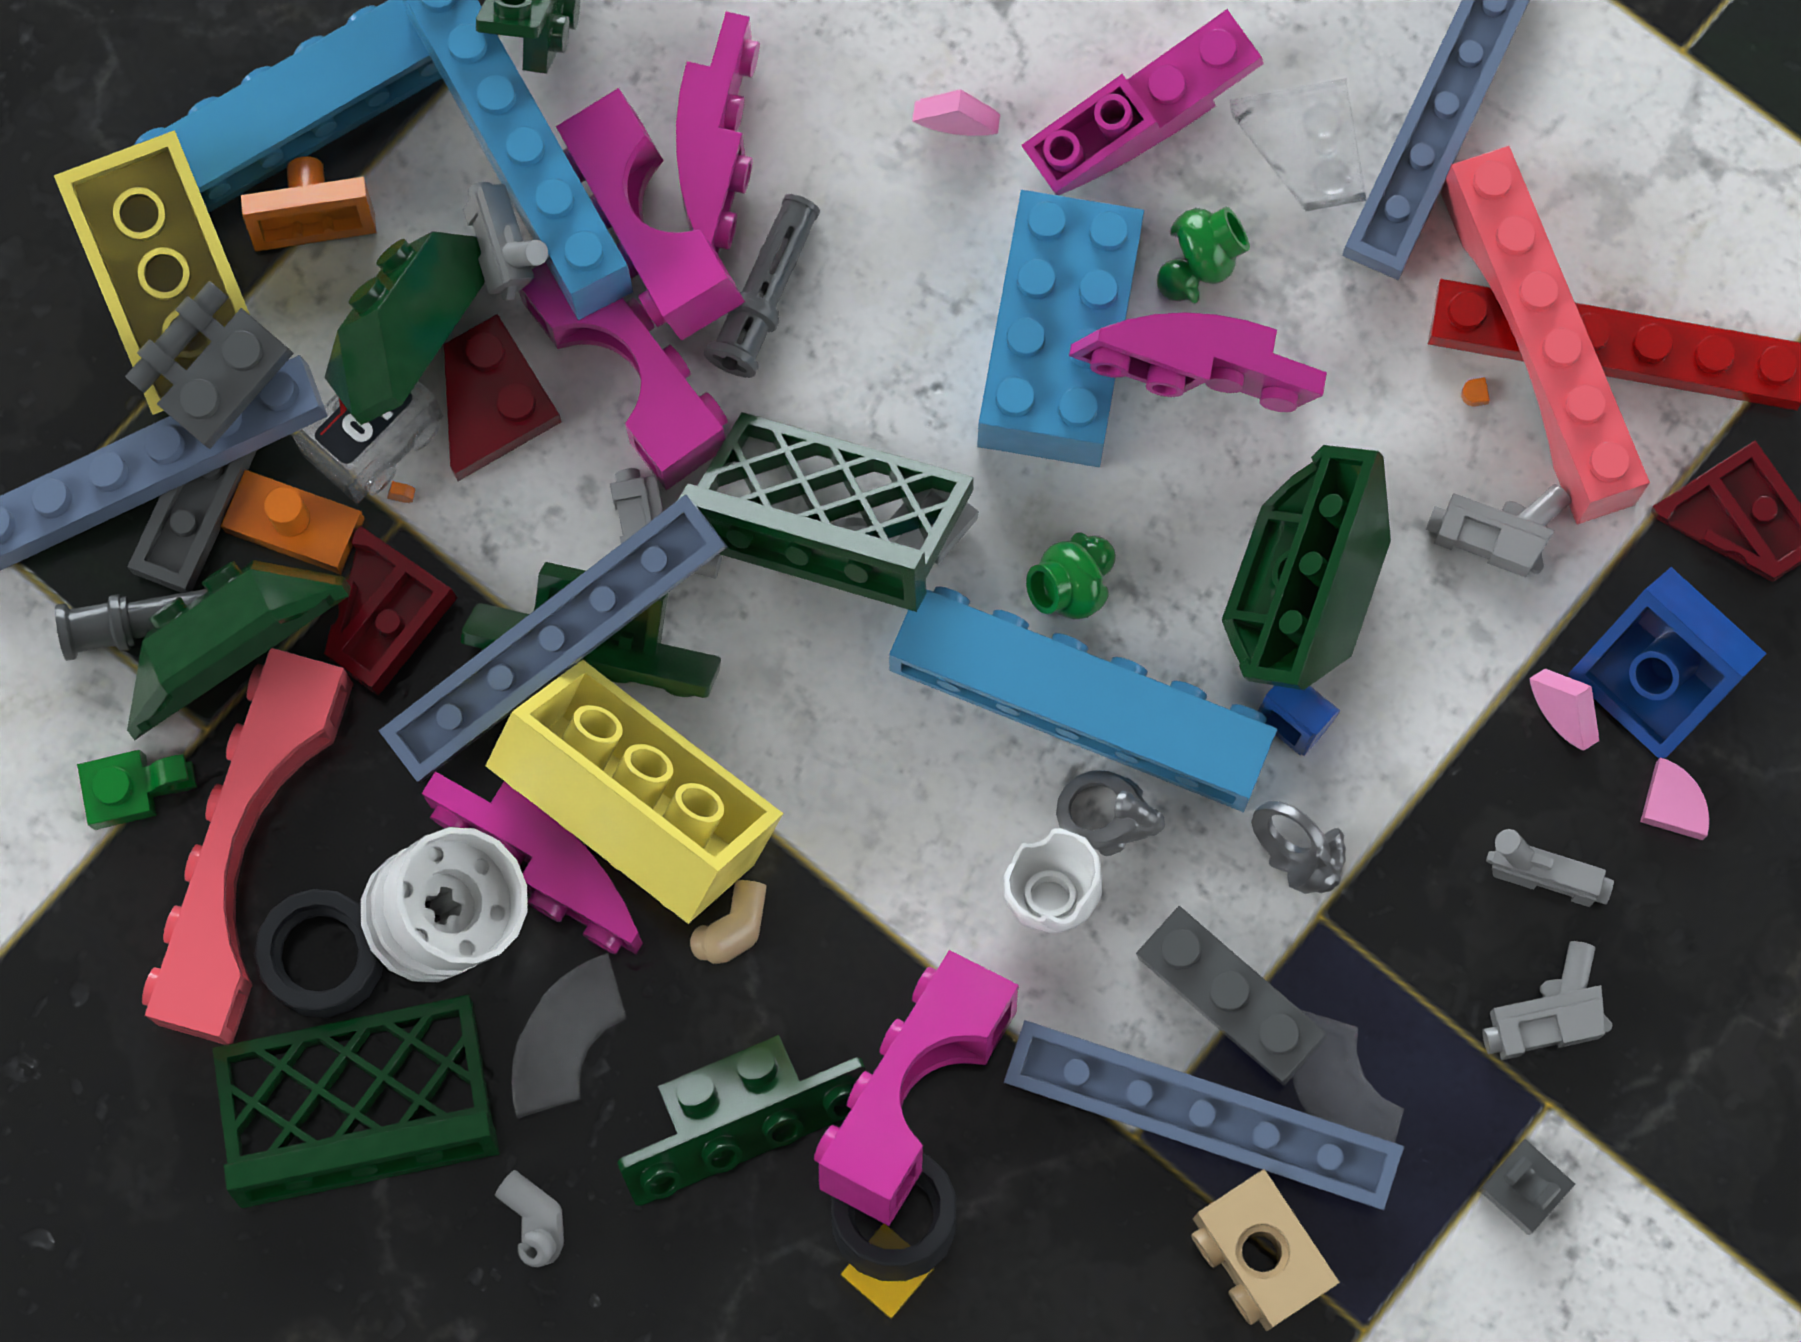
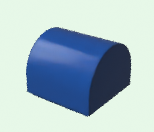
[1258,686,1340,756]

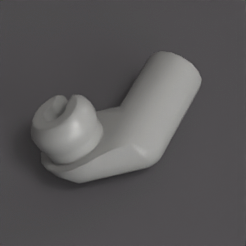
[495,1170,564,1267]

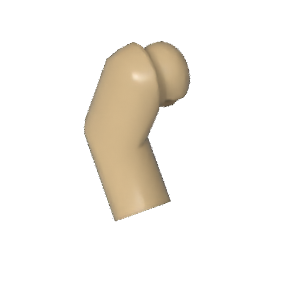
[690,880,767,964]

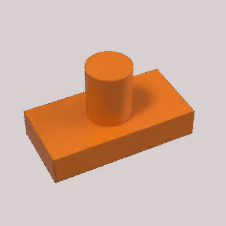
[241,156,377,252]
[221,470,365,575]

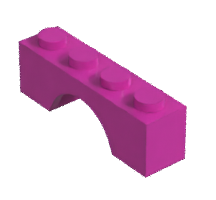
[555,88,745,341]
[519,262,728,491]
[814,950,1019,1226]

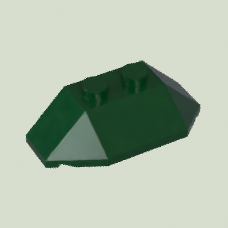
[324,231,485,425]
[1222,445,1391,690]
[127,560,351,741]

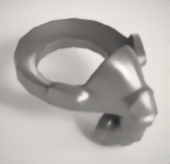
[1056,770,1165,856]
[1251,801,1346,894]

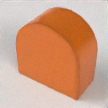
[1461,377,1490,406]
[387,481,415,503]

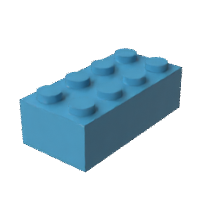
[977,189,1144,468]

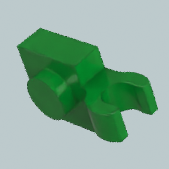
[77,750,197,830]

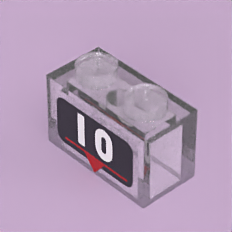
[293,381,444,504]

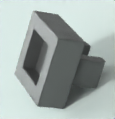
[1478,1139,1575,1235]

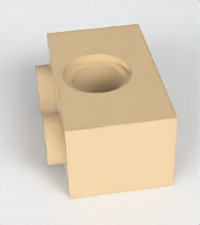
[1191,1169,1340,1332]

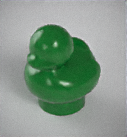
[1157,207,1250,304]
[1026,532,1116,620]

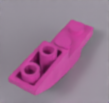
[1021,9,1264,196]
[676,11,760,254]
[1069,312,1327,412]
[422,772,643,954]

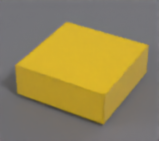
[841,1224,934,1319]

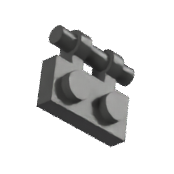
[125,281,294,449]

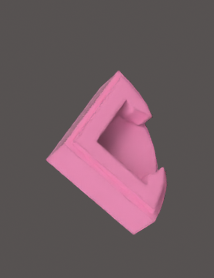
[912,89,1000,136]
[1529,669,1599,751]
[1640,757,1709,841]

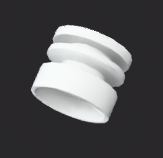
[361,827,528,982]

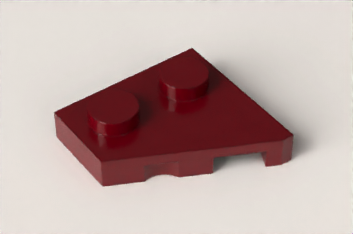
[444,314,562,481]
[1651,440,1801,582]
[324,526,458,696]

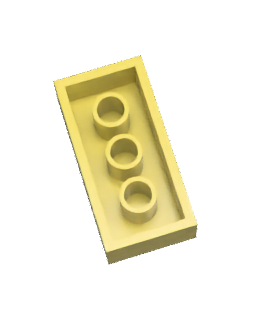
[54,130,250,415]
[485,659,784,924]

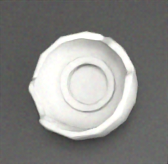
[1003,828,1102,933]

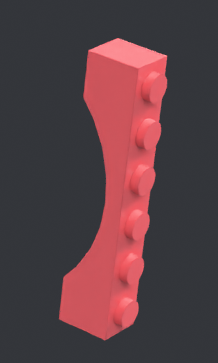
[1441,146,1650,525]
[142,648,353,1045]

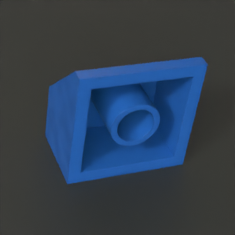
[1568,567,1767,759]

